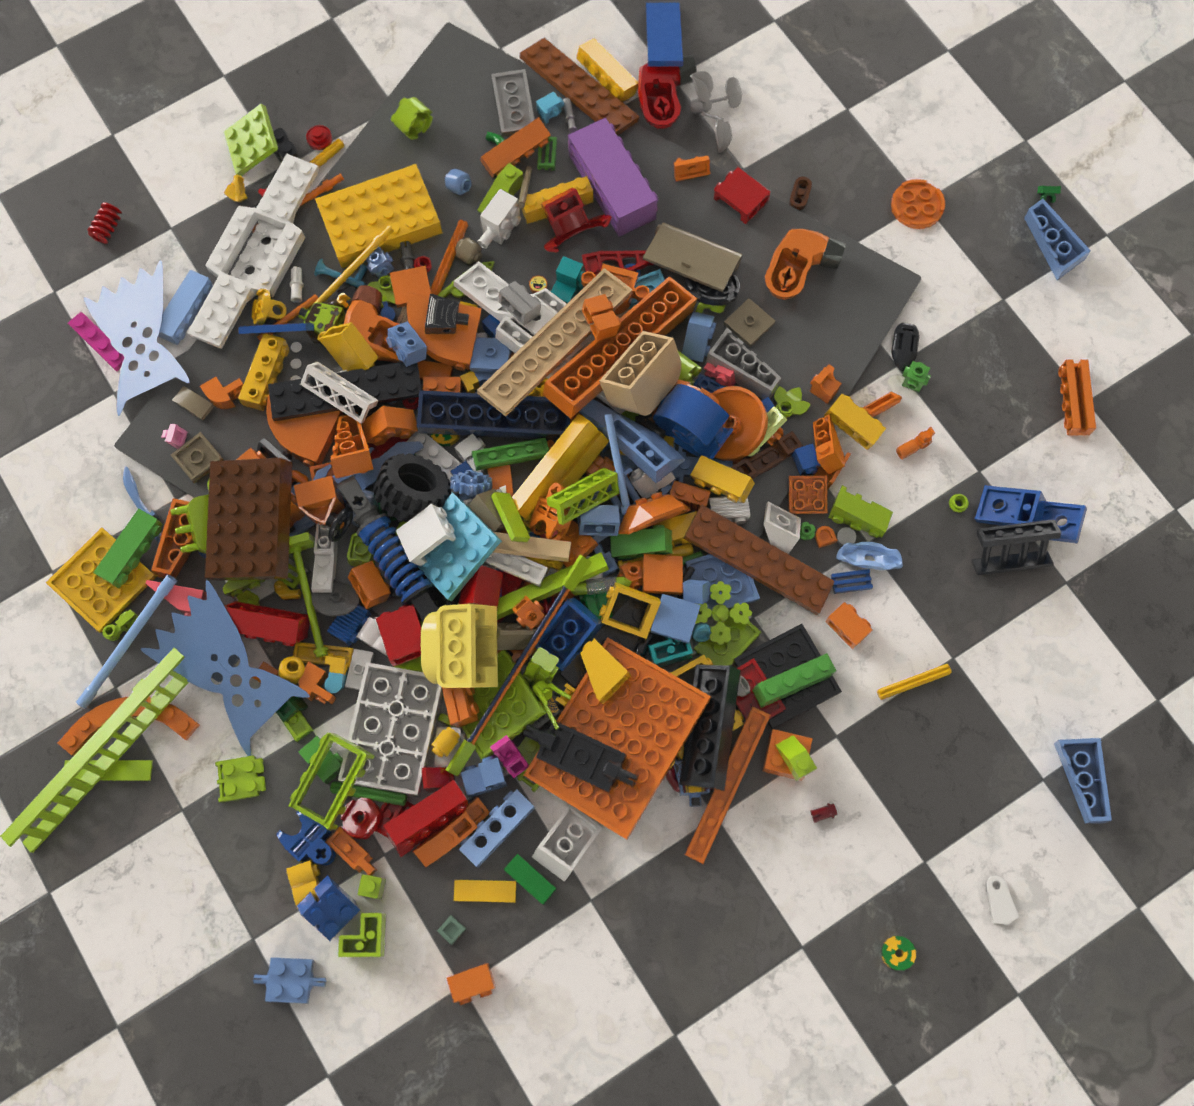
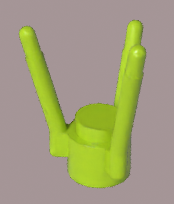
[533,680,571,729]

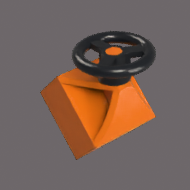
[294,476,353,542]

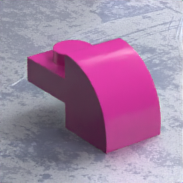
[490,735,529,778]

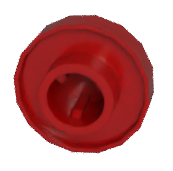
[306,125,333,151]

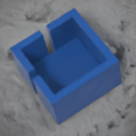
[297,875,360,941]

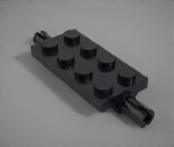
[523,722,638,793]

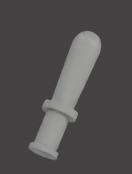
[563,97,577,133]

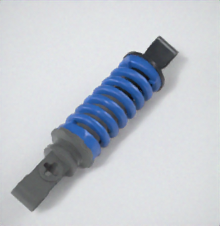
[336,476,439,622]

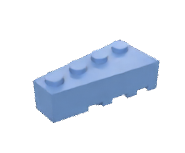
[1054,738,1112,824]

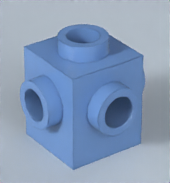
[366,247,394,278]

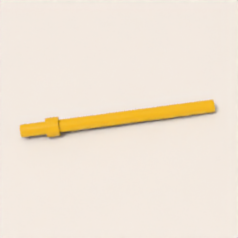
[313,225,394,304]

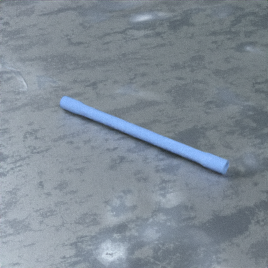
[76,575,177,708]

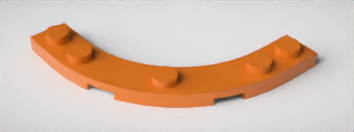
[57,697,200,756]

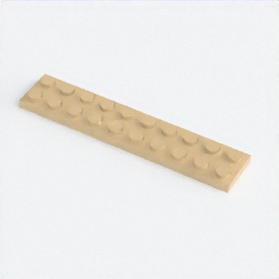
[477,268,633,416]

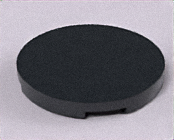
[685,275,740,306]

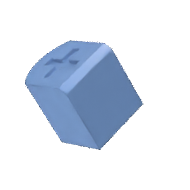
[683,579,710,604]

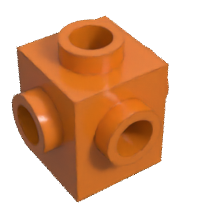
[617,560,643,590]
[512,596,545,630]

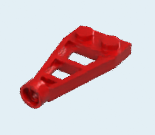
[581,250,655,276]

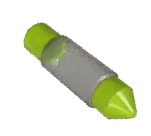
[570,576,632,596]

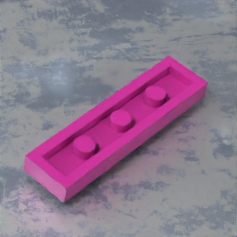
[68,311,124,372]

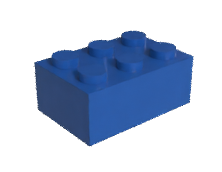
[535,598,604,671]

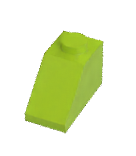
[775,735,817,781]

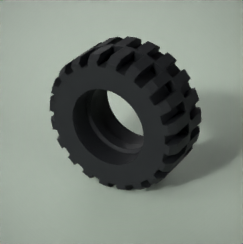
[373,453,452,522]

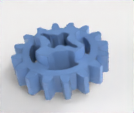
[450,470,492,497]

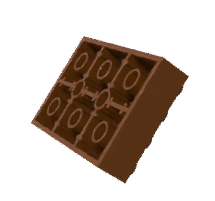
[205,458,292,581]

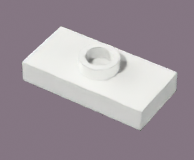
[345,649,374,690]

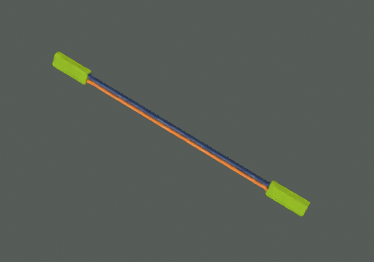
[446,555,592,777]

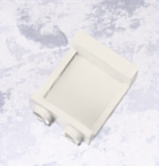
[396,504,456,566]

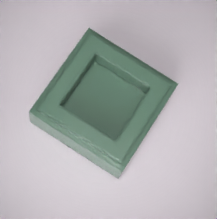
[437,915,466,945]

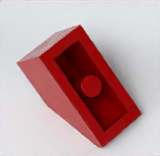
[422,767,455,793]

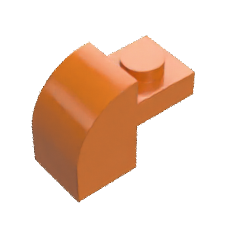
[200,377,243,409]
[299,662,336,705]

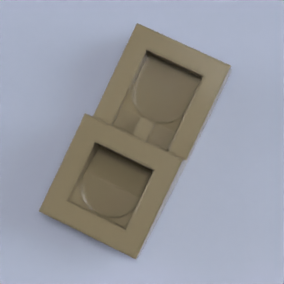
[172,386,214,420]

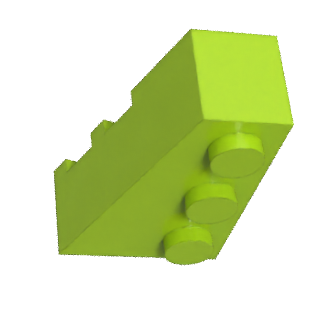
[828,485,893,538]

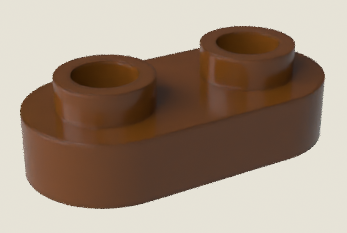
[789,177,812,211]

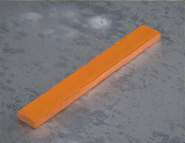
[685,706,771,864]

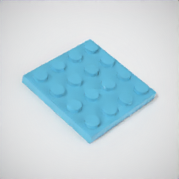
[405,492,502,601]

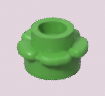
[800,522,816,540]

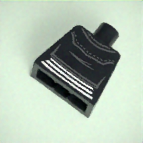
[425,294,469,334]

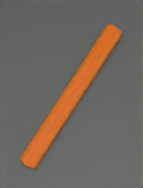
[430,220,468,296]

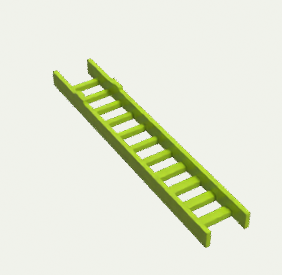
[0,648,189,853]

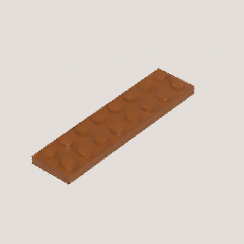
[519,37,639,136]
[683,505,834,615]

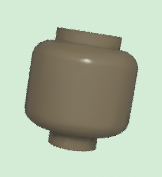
[455,237,482,265]

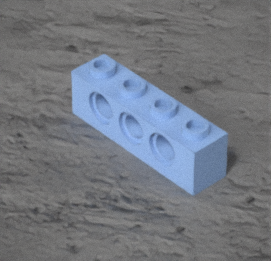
[459,790,535,868]

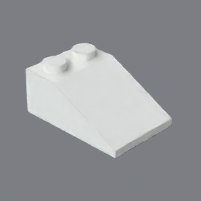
[532,804,603,882]

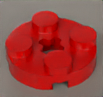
[341,797,383,839]

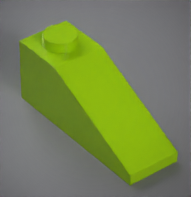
[477,163,523,214]

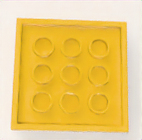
[46,527,157,633]

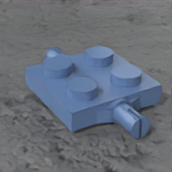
[253,957,326,1004]

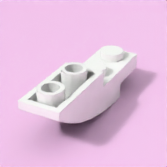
[311,524,338,593]

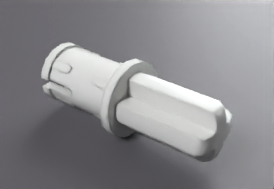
[289,266,304,303]

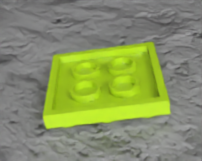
[223,104,278,176]

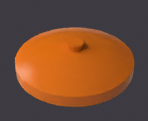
[711,386,768,461]

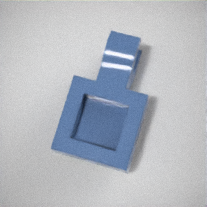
[594,542,619,578]

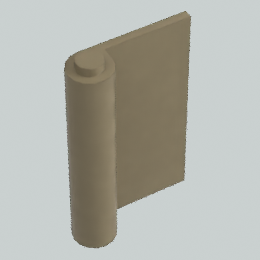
[643,222,743,292]

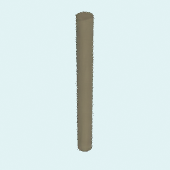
[518,166,532,209]

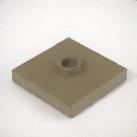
[724,298,776,347]
[171,432,224,484]

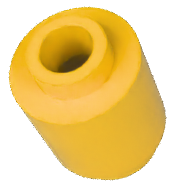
[431,727,460,758]

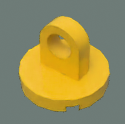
[252,288,287,325]

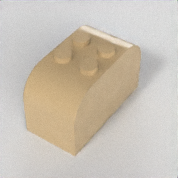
[600,331,681,416]

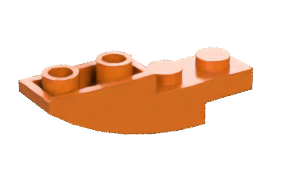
[412,797,490,867]

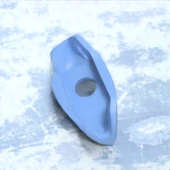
[836,541,903,570]

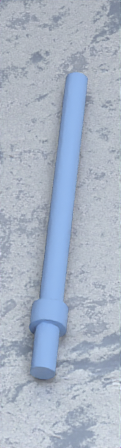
[604,414,630,515]

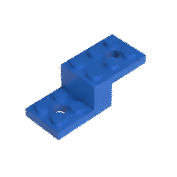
[975,485,1087,544]

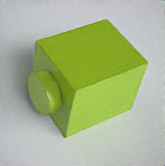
[357,874,386,900]

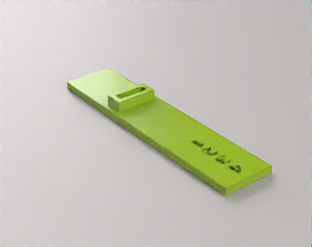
[64,760,153,781]

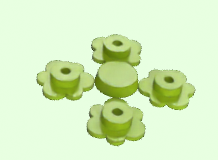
[695,581,752,645]

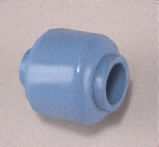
[445,169,471,195]

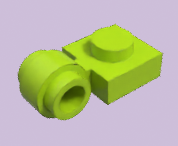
[103,609,138,641]

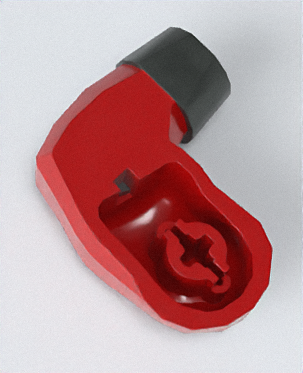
[638,55,697,129]

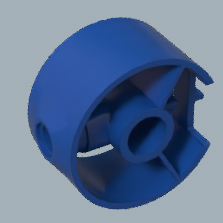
[653,384,734,460]

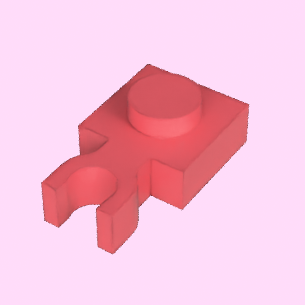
[704,362,736,387]

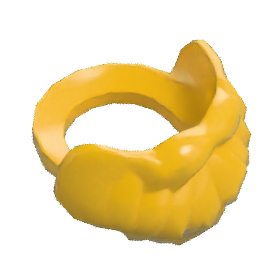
[224,175,247,203]

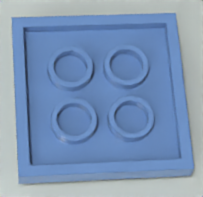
[685,554,760,611]

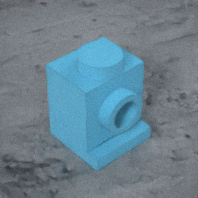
[536,92,564,124]

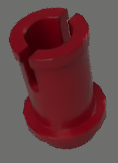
[810,803,838,823]

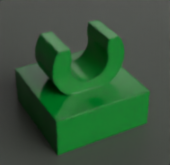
[1037,186,1061,203]

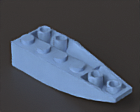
[579,399,685,484]

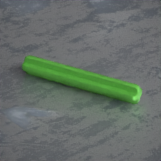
[330,782,407,806]

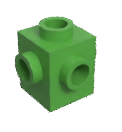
[902,361,931,392]

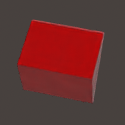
[458,565,504,610]

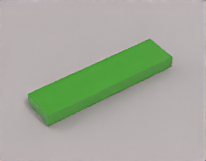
[472,438,549,471]

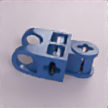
[276,811,336,866]

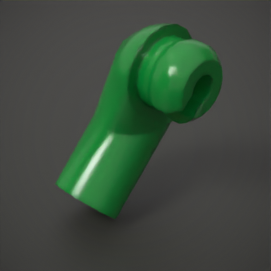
[486,132,505,145]

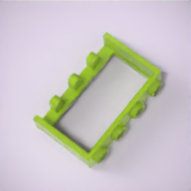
[288,732,375,830]

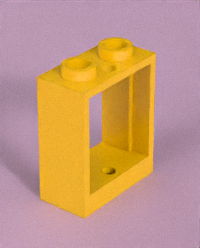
[599,582,661,639]

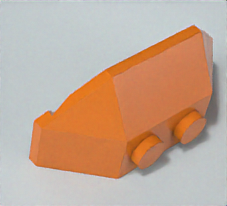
[618,492,691,534]

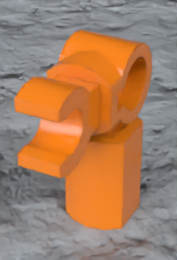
[896,427,935,460]

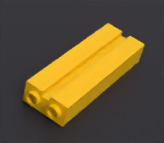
[512,414,609,530]

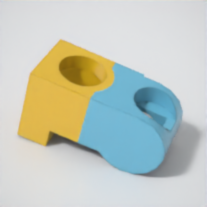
[324,654,349,693]

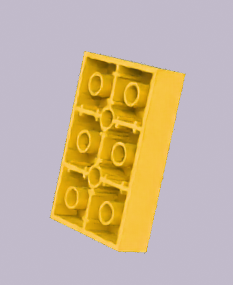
[315,164,442,269]

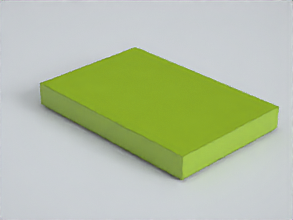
[693,608,762,666]

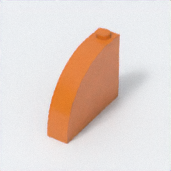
[407,293,482,371]
[266,396,344,467]

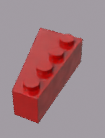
[383,780,469,857]

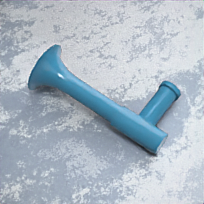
[315,259,368,288]

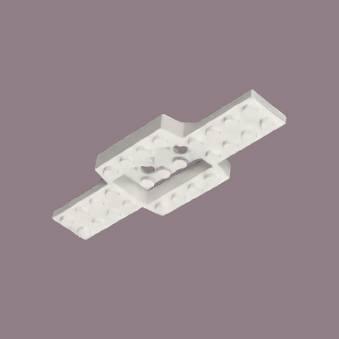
[187,154,320,349]
[454,262,625,414]

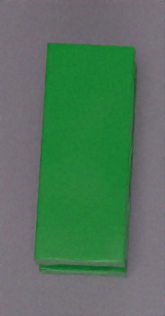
[504,854,557,905]

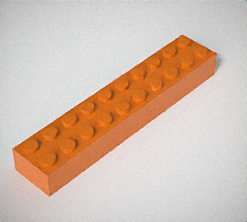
[543,276,697,418]

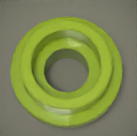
[949,494,969,513]

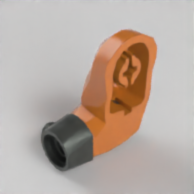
[765,229,846,300]

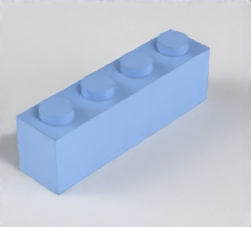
[158,270,213,345]

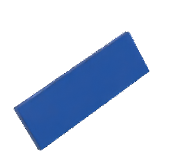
[646,2,683,67]

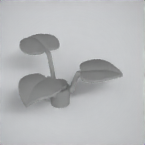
[690,71,742,153]

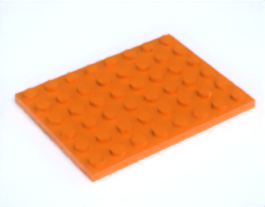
[524,637,711,840]

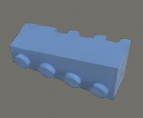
[1024,199,1091,280]

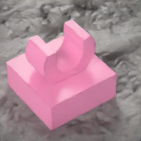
[162,424,188,449]

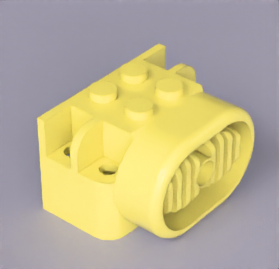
[421,604,498,688]

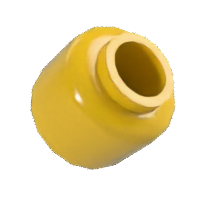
[278,656,305,684]

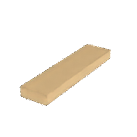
[493,532,571,562]

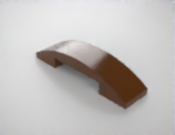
[731,431,803,479]

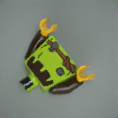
[298,293,351,344]

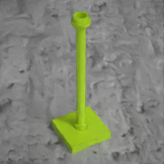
[289,532,328,658]

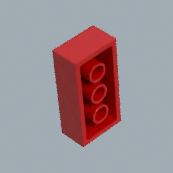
[224,601,310,646]

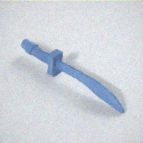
[123,467,162,543]

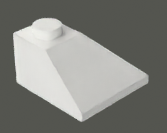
[764,502,801,554]

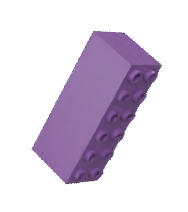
[568,118,658,237]

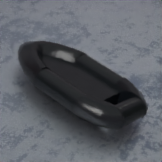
[891,323,919,371]

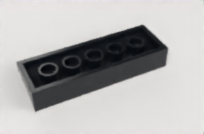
[679,665,741,791]

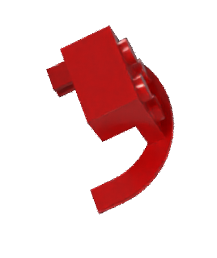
[541,187,612,253]

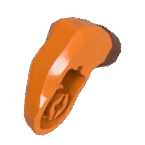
[344,285,403,363]

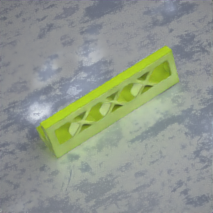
[547,468,619,525]

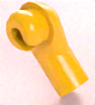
[274,580,301,600]

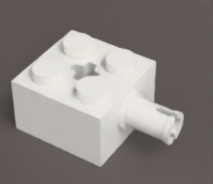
[477,189,521,249]

